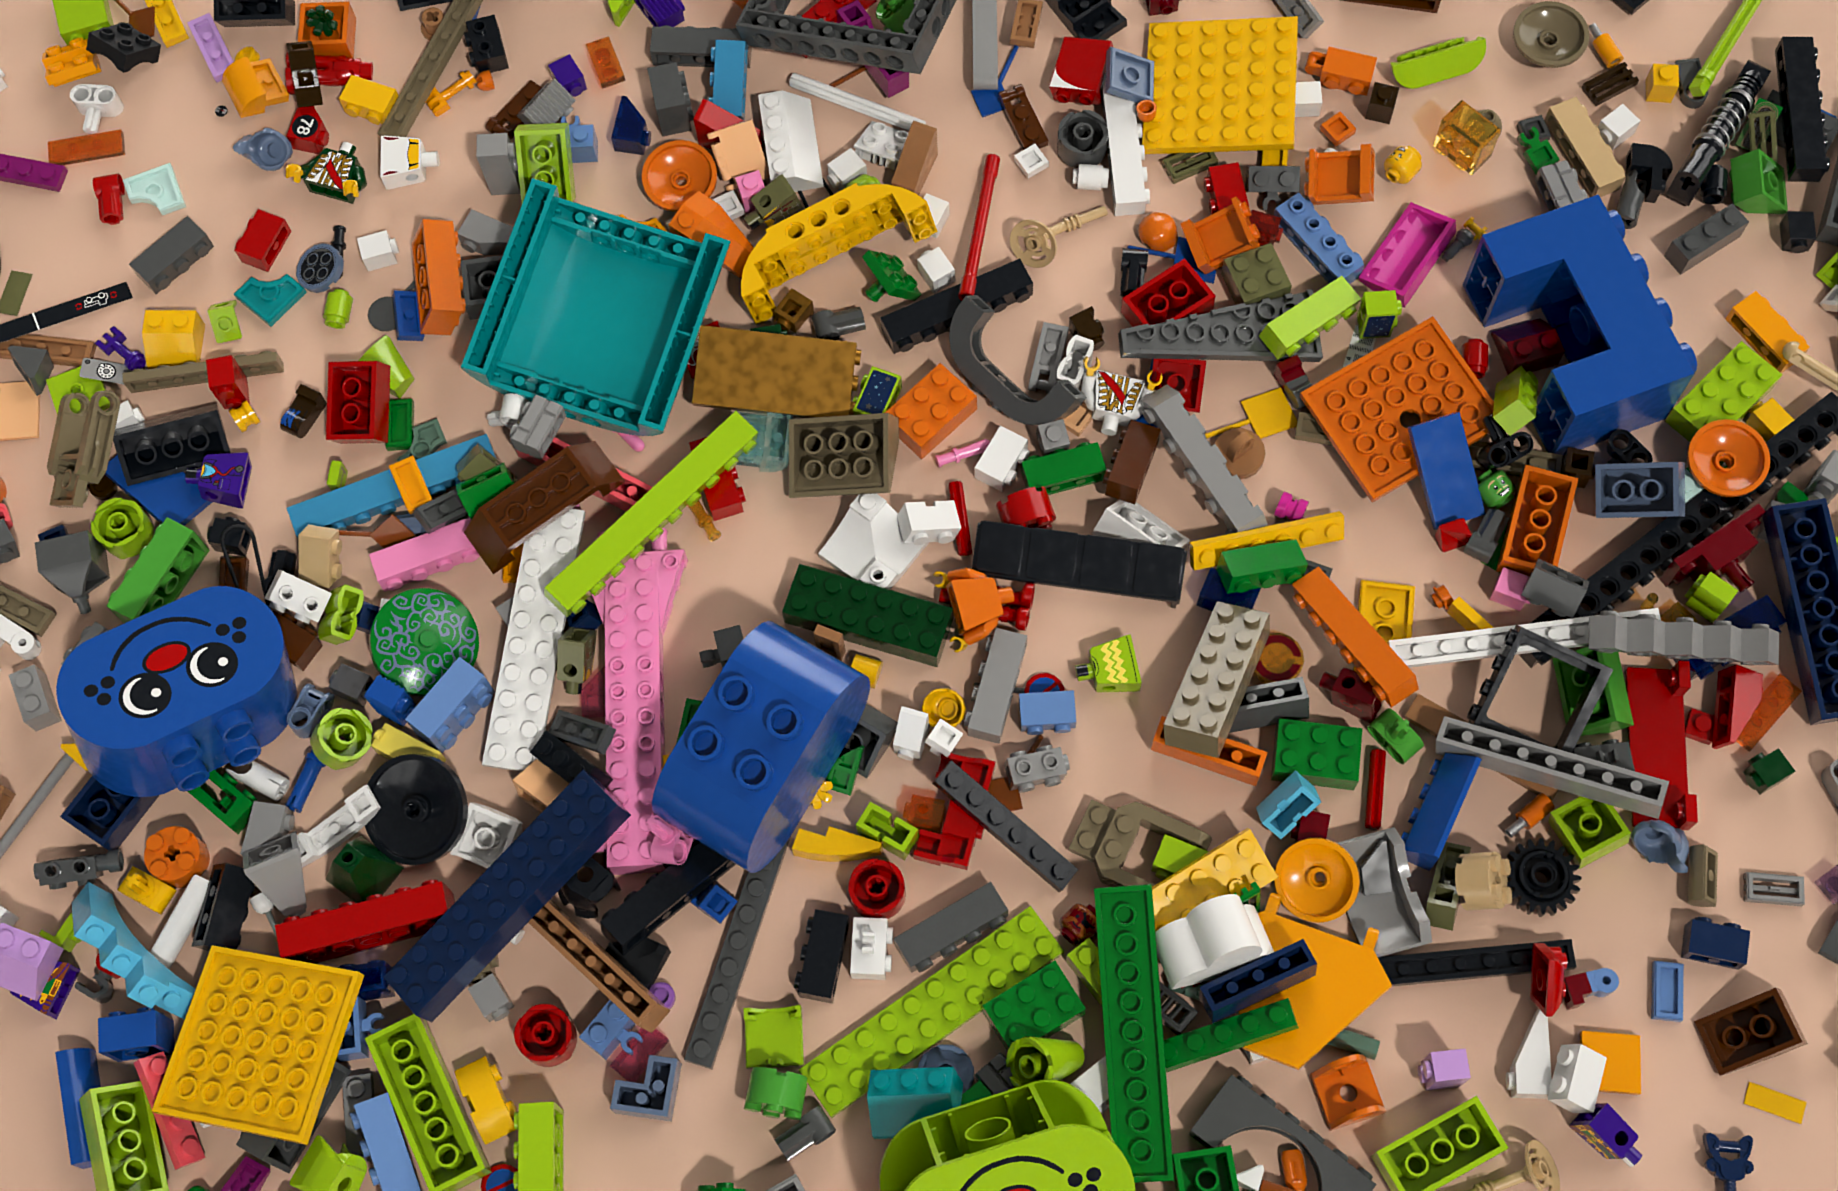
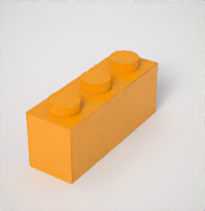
[1725,291,1810,373]

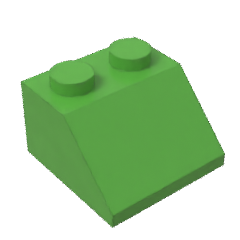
[1729,149,1788,214]

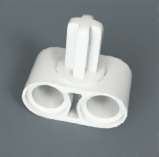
[70,84,124,135]
[487,393,530,430]

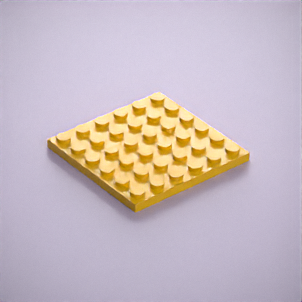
[1142,16,1298,154]
[152,945,364,1145]

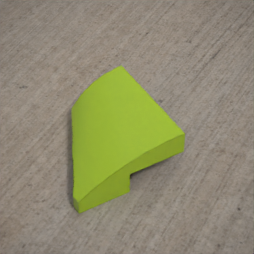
[359,335,414,399]

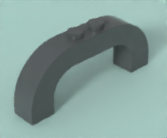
[949,295,1087,425]

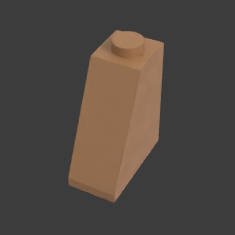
[891,120,938,195]

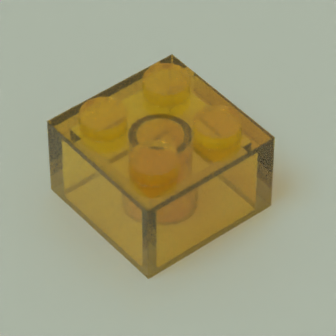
[1433,100,1501,175]

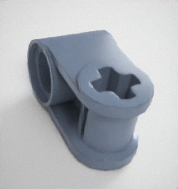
[287,683,335,739]

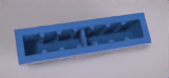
[55,1048,101,1169]

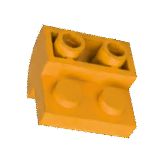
[42,37,102,87]
[222,57,289,118]

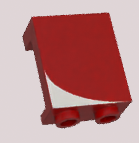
[1049,37,1113,105]

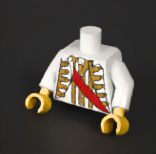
[1081,356,1163,436]

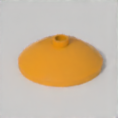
[1274,838,1360,923]

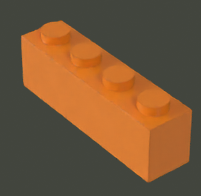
[1151,716,1268,786]

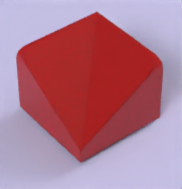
[1434,518,1471,552]

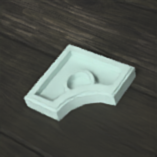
[123,163,186,215]

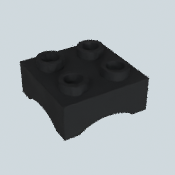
[86,22,161,73]
[605,937,671,990]

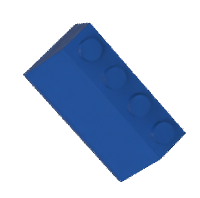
[1401,753,1482,871]

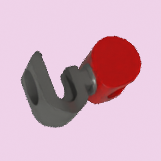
[75,953,121,1003]

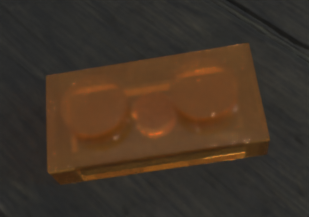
[586,36,626,89]

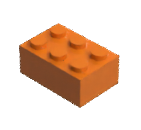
[885,363,977,459]

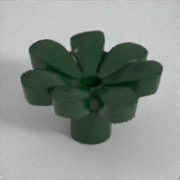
[306,5,338,37]

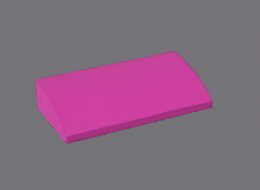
[1359,202,1456,308]

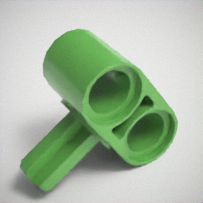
[1367,708,1424,765]

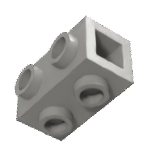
[1004,745,1070,793]

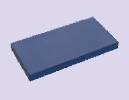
[1407,412,1486,530]
[105,455,212,526]

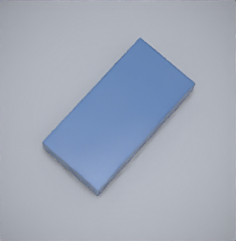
[1651,961,1684,1022]

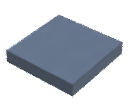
[1105,47,1154,103]

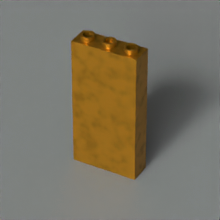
[692,325,861,418]

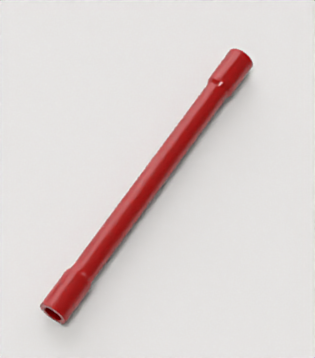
[958,154,1000,301]

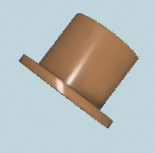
[421,7,445,41]

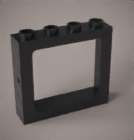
[1467,624,1614,753]

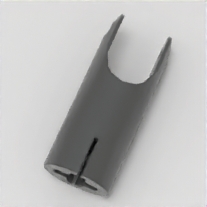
[1616,170,1647,229]

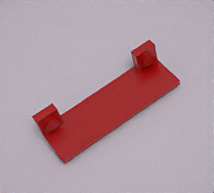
[1625,661,1698,831]

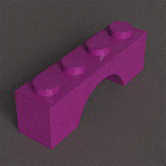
[837,0,909,98]

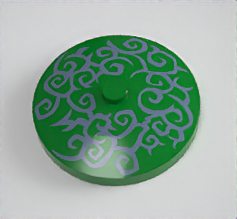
[369,588,479,696]

